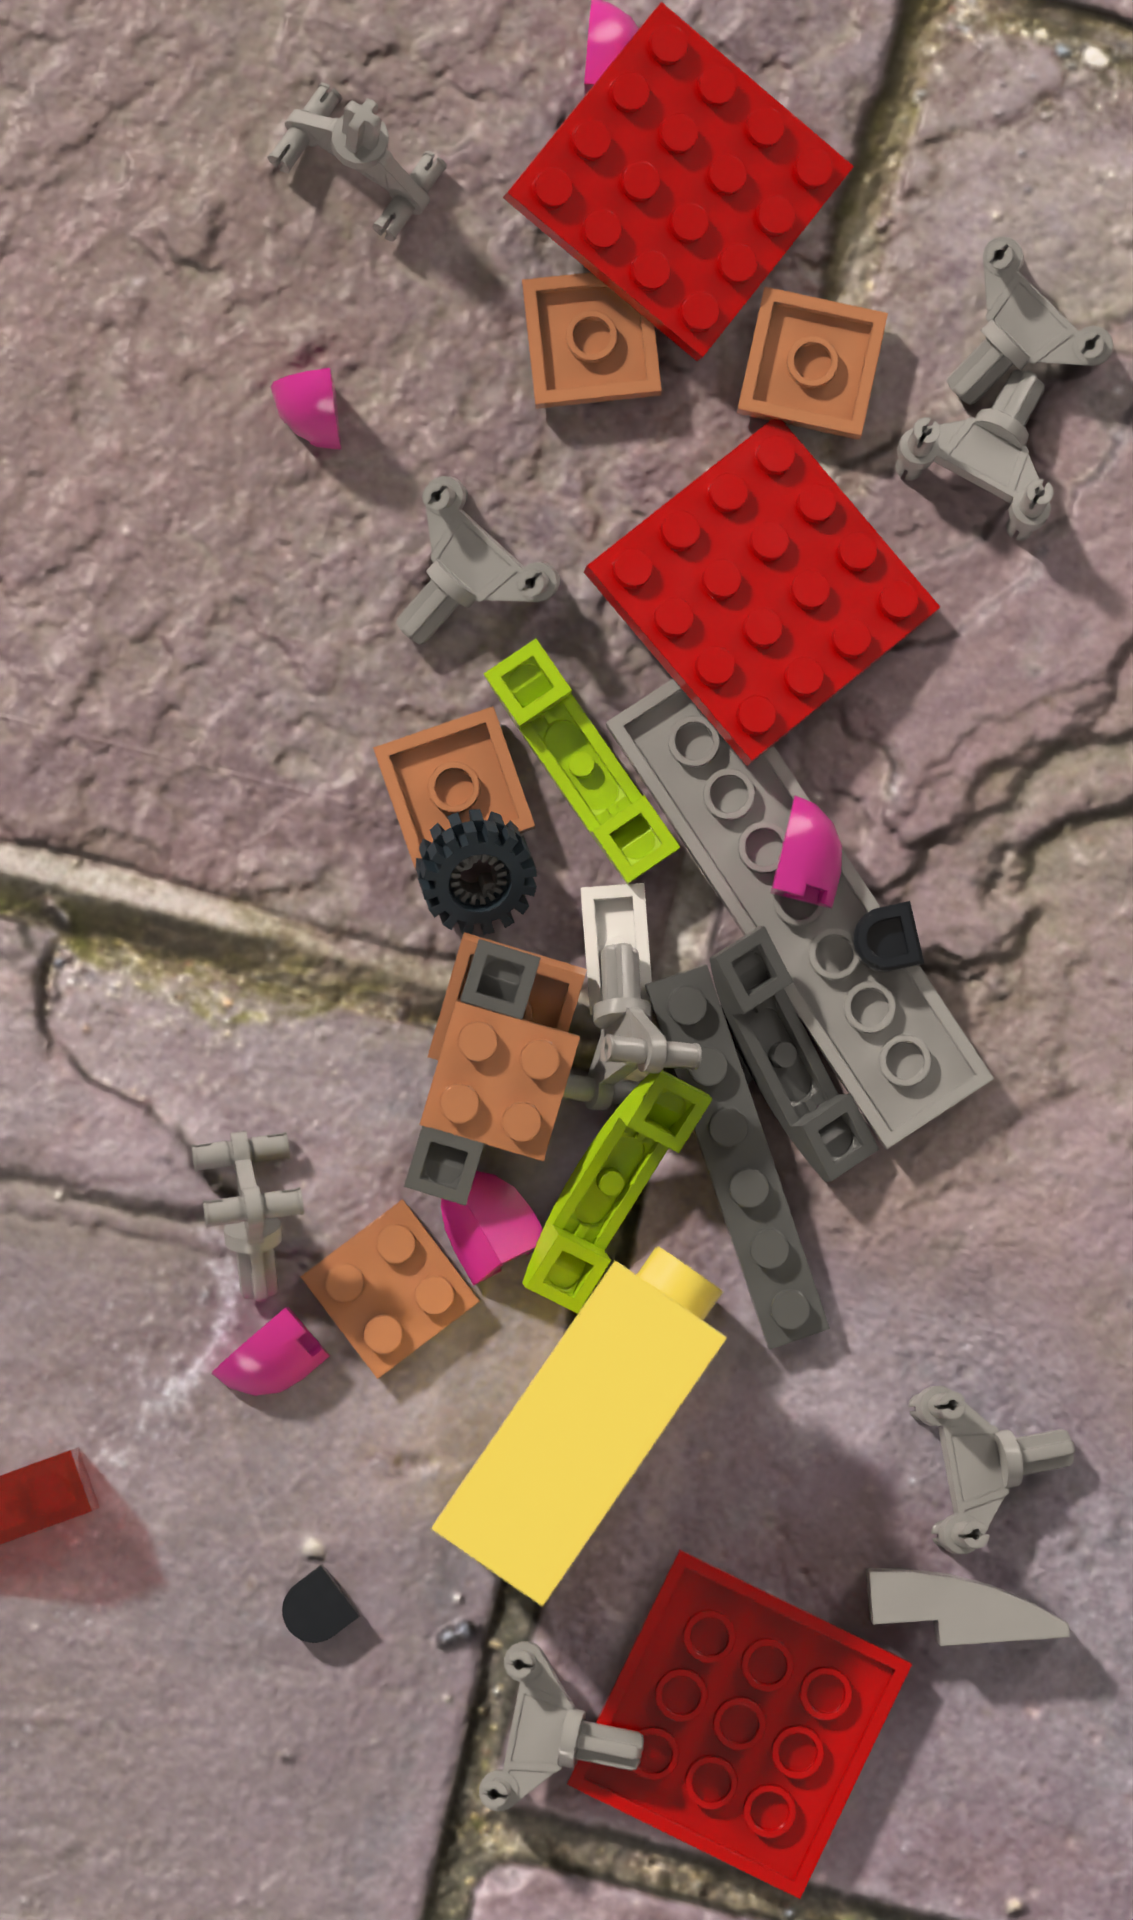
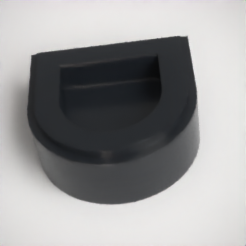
[852,901,924,972]
[282,1564,360,1643]

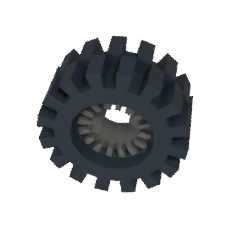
[416,809,537,935]

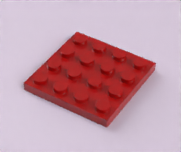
[502,2,854,361]
[584,419,941,766]
[567,1549,912,1899]

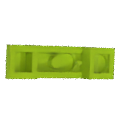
[483,638,681,885]
[522,1070,713,1314]

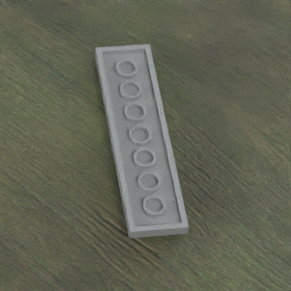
[606,679,994,1150]

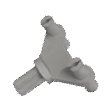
[267,83,447,242]
[947,236,1114,405]
[895,369,1054,541]
[396,476,561,645]
[562,943,702,1111]
[191,1131,304,1302]
[908,1386,1075,1554]
[479,1641,644,1811]

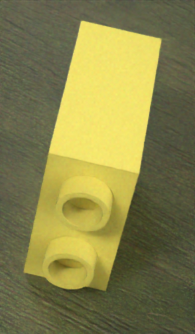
[431,1247,727,1606]

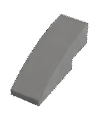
[866,1568,1070,1646]

